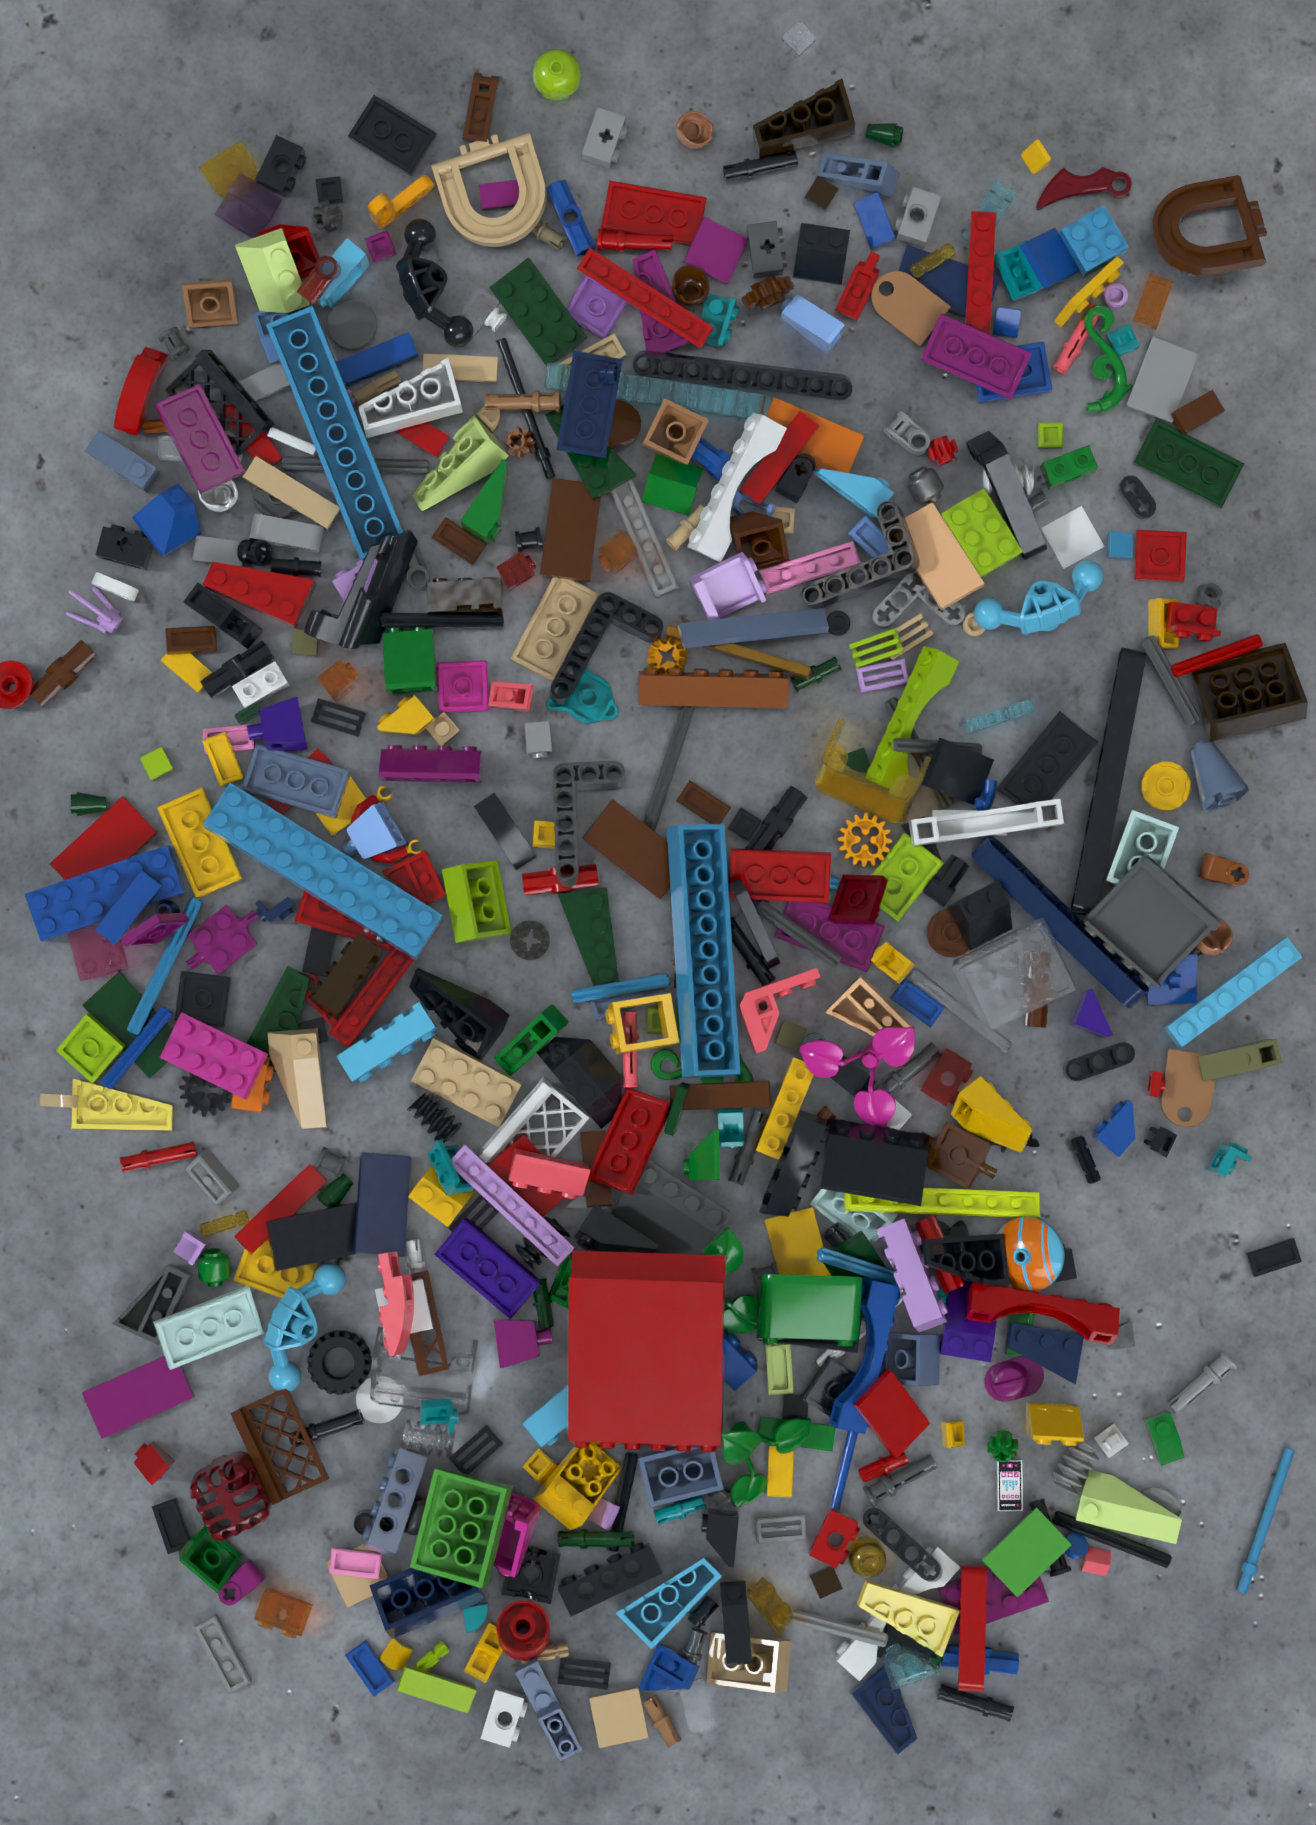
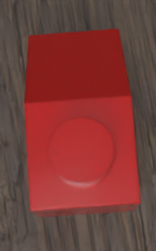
[133,1441,175,1485]

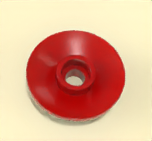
[0,660,33,709]

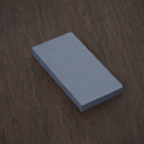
[241,744,351,819]

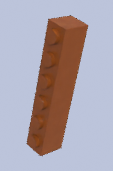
[638,667,789,708]

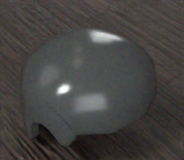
[403,1495,426,1536]

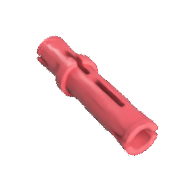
[1053,303,1099,375]
[621,1012,639,1087]

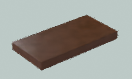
[540,478,601,582]
[582,799,670,900]

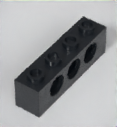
[558,1542,662,1617]

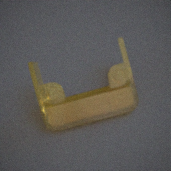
[815,718,931,824]

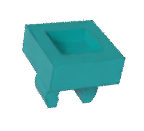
[1106,324,1140,357]

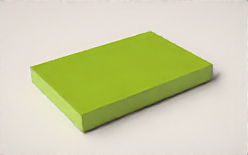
[872,832,944,922]

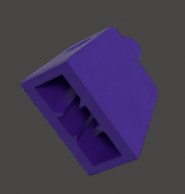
[247,697,307,751]

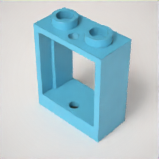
[308,238,370,310]

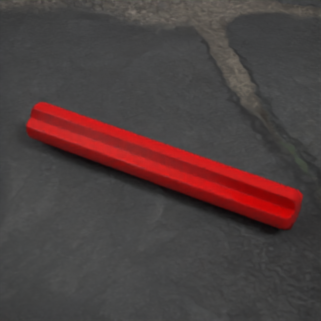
[1171,634,1263,677]

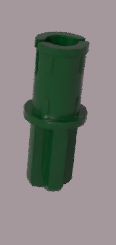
[533,1278,554,1329]

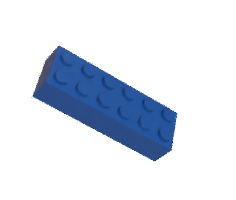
[25,845,187,942]

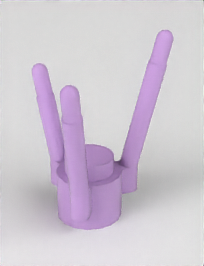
[66,586,123,634]

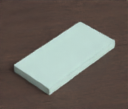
[153,1286,264,1370]

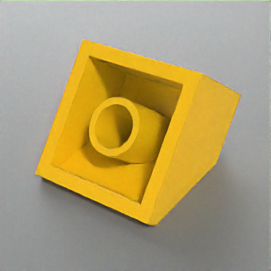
[408,1165,476,1227]

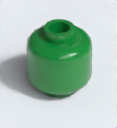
[197,1248,231,1287]

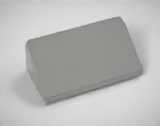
[185,1149,240,1206]

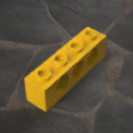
[756,1057,814,1160]

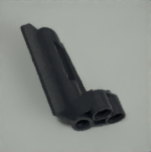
[303,530,418,649]

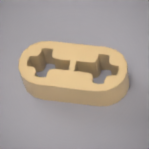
[39,1093,79,1108]

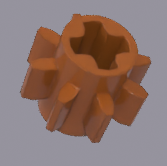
[503,426,536,459]

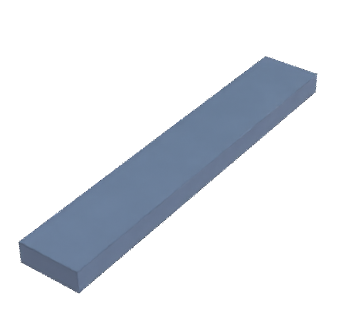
[678,608,829,648]

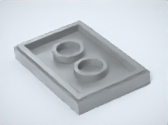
[1125,337,1199,424]

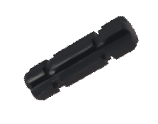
[1071,1136,1101,1184]

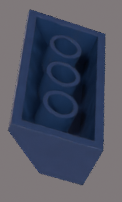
[369,1568,485,1639]

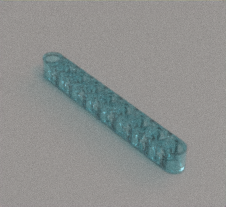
[544,363,766,419]

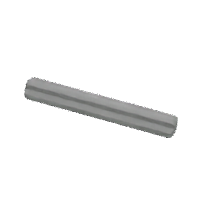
[792,1610,888,1647]

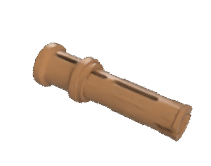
[485,390,561,413]

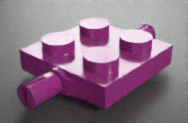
[186,905,259,975]

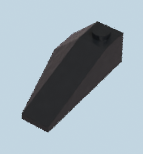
[409,968,510,1060]
[922,1233,1010,1286]

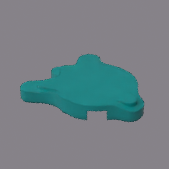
[546,665,619,723]

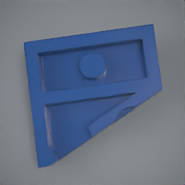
[639,1644,700,1691]

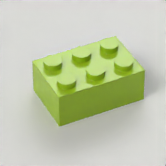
[941,488,1023,579]

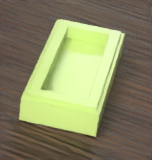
[765,1344,794,1395]

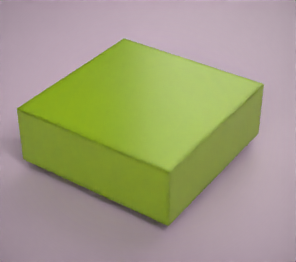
[1037,422,1063,449]
[140,747,174,780]

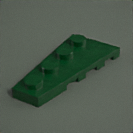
[247,966,310,1072]

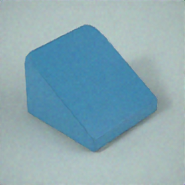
[1108,531,1133,559]

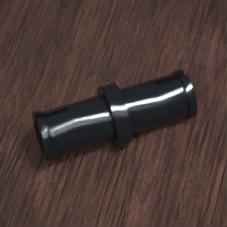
[271,557,322,577]

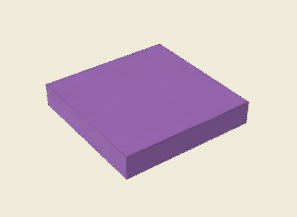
[567,275,628,339]

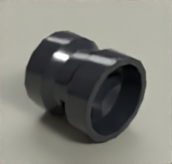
[237,539,272,566]

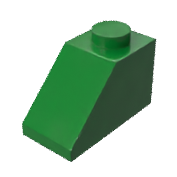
[1143,1410,1185,1466]

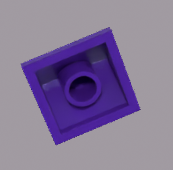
[1070,989,1113,1038]

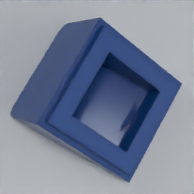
[992,307,1021,338]

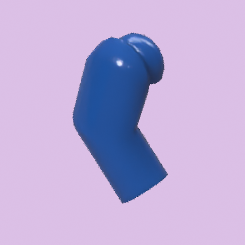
[974,779,997,811]

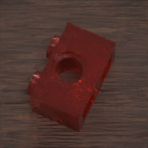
[919,1048,973,1107]

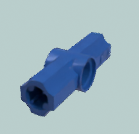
[546,179,596,257]
[941,1644,1019,1676]

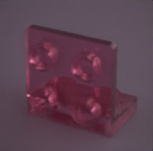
[68,925,129,981]

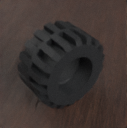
[307,1330,372,1395]

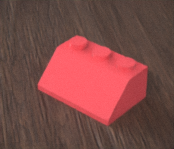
[508,1149,590,1199]

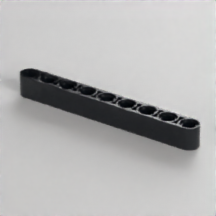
[633,350,853,400]

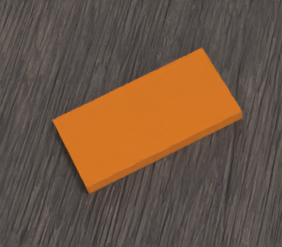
[766,397,865,473]

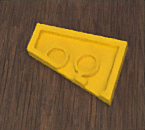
[1054,256,1124,328]

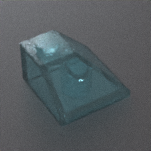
[882,1644,941,1690]

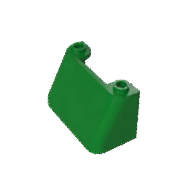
[756,1274,862,1347]

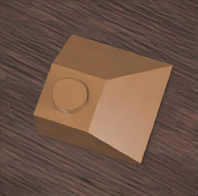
[641,398,709,465]

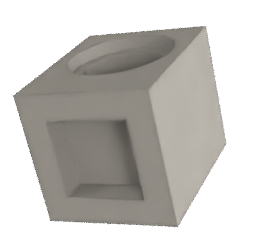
[524,721,553,759]

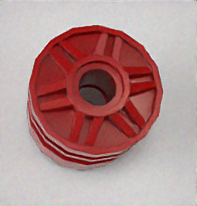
[496,1600,550,1661]

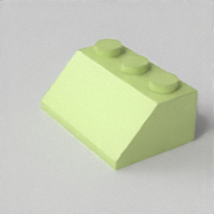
[235,228,310,313]

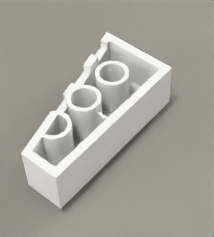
[358,358,463,438]

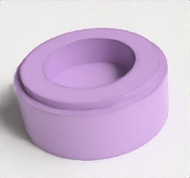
[1102,283,1128,309]

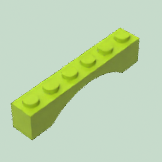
[863,646,959,798]

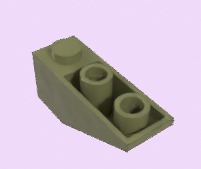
[1197,1039,1282,1081]

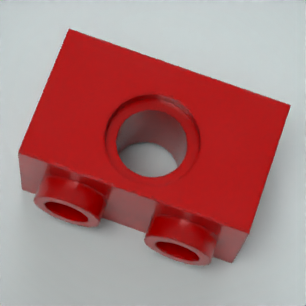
[808,1508,860,1569]

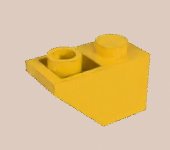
[377,695,435,736]

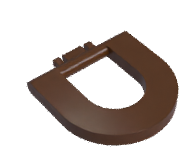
[1152,175,1267,275]

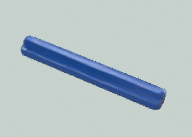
[101,1006,173,1089]

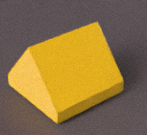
[941,1420,965,1448]
[379,1638,414,1672]

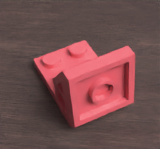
[739,968,820,1054]

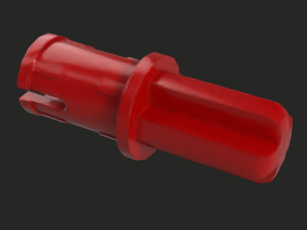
[858,1452,909,1482]

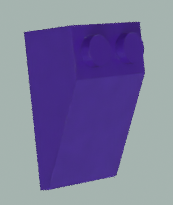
[940,1280,1000,1362]

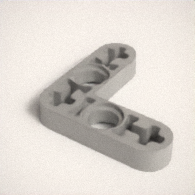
[872,571,965,629]

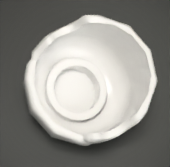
[198,480,239,512]

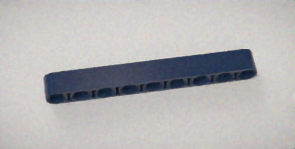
[972,835,1149,1008]

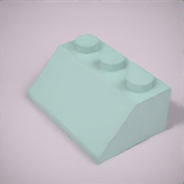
[1106,810,1179,885]
[809,1189,898,1245]

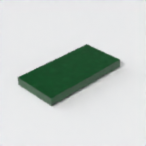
[1133,419,1244,509]
[82,971,173,1079]

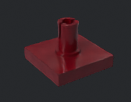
[828,874,888,925]

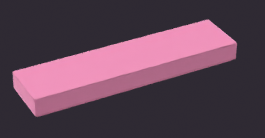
[759,541,861,595]

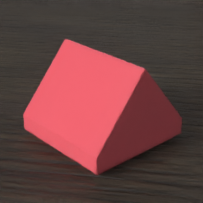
[1081,1547,1111,1576]

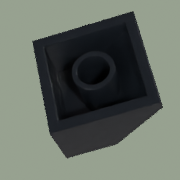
[793,223,850,285]
[947,880,1013,951]
[701,1508,739,1568]

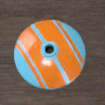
[997,1216,1065,1291]

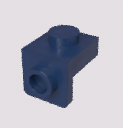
[255,897,296,924]

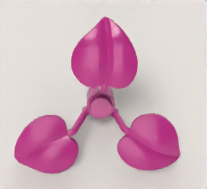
[800,1027,915,1127]

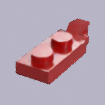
[835,251,880,321]

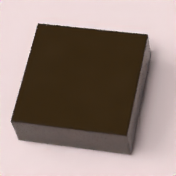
[805,176,839,211]
[810,1566,843,1599]

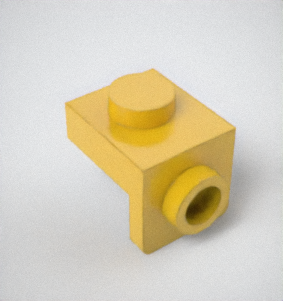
[871,941,915,984]

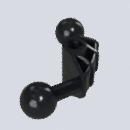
[396,219,474,347]

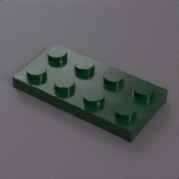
[489,257,588,368]

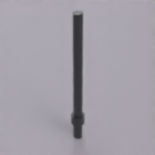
[496,338,555,479]

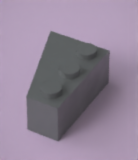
[112,1264,193,1345]

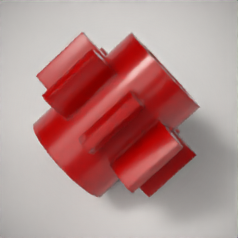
[927,435,959,466]

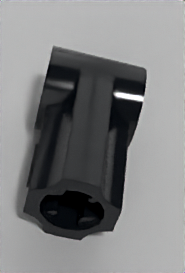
[923,854,969,907]

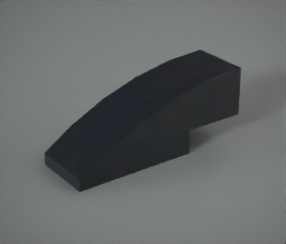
[183,582,263,649]
[474,793,537,870]

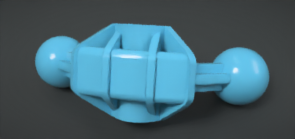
[974,560,1104,635]
[263,1263,346,1392]

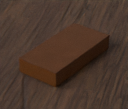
[1170,390,1225,435]
[432,517,487,566]
[165,626,217,655]
[676,780,731,824]

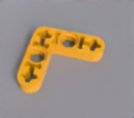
[368,174,435,229]

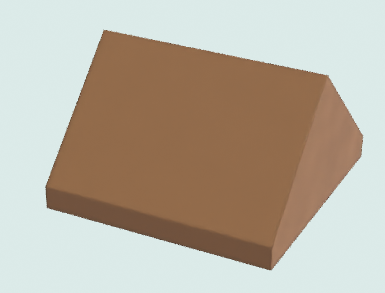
[182,279,238,328]

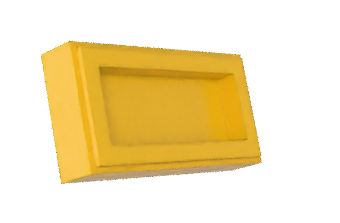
[161,653,212,693]
[202,731,244,787]
[767,1445,794,1497]

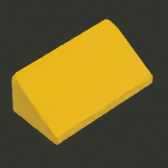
[1148,598,1179,649]

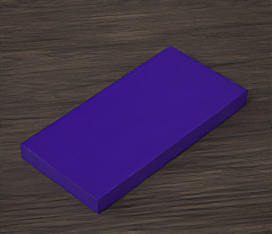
[434,1217,542,1319]

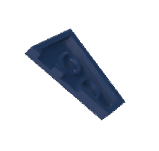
[1006,1322,1084,1384]

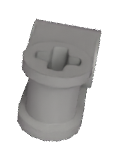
[883,411,930,457]

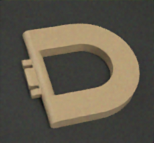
[431,132,547,247]

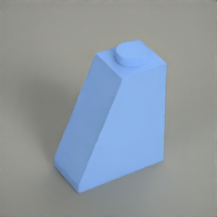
[780,294,845,354]

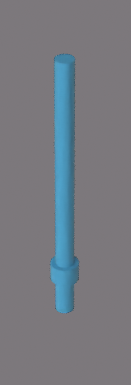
[1237,1447,1295,1594]

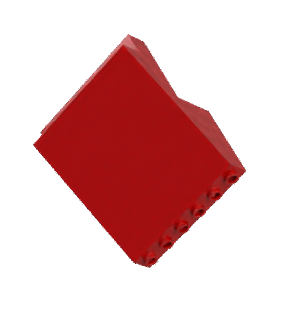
[568,1251,726,1453]

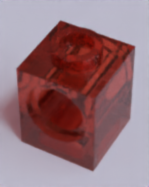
[496,551,536,591]

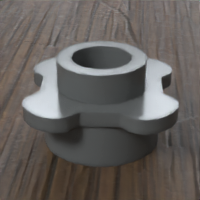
[1197,583,1223,609]

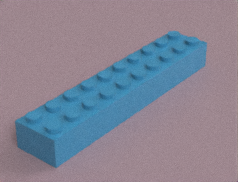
[266,306,404,560]
[203,783,443,960]
[667,824,740,1078]

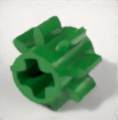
[987,1430,1018,1462]

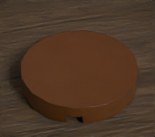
[608,400,641,446]
[926,908,969,958]

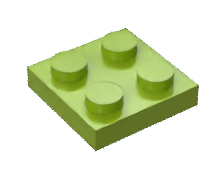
[56,1013,126,1084]

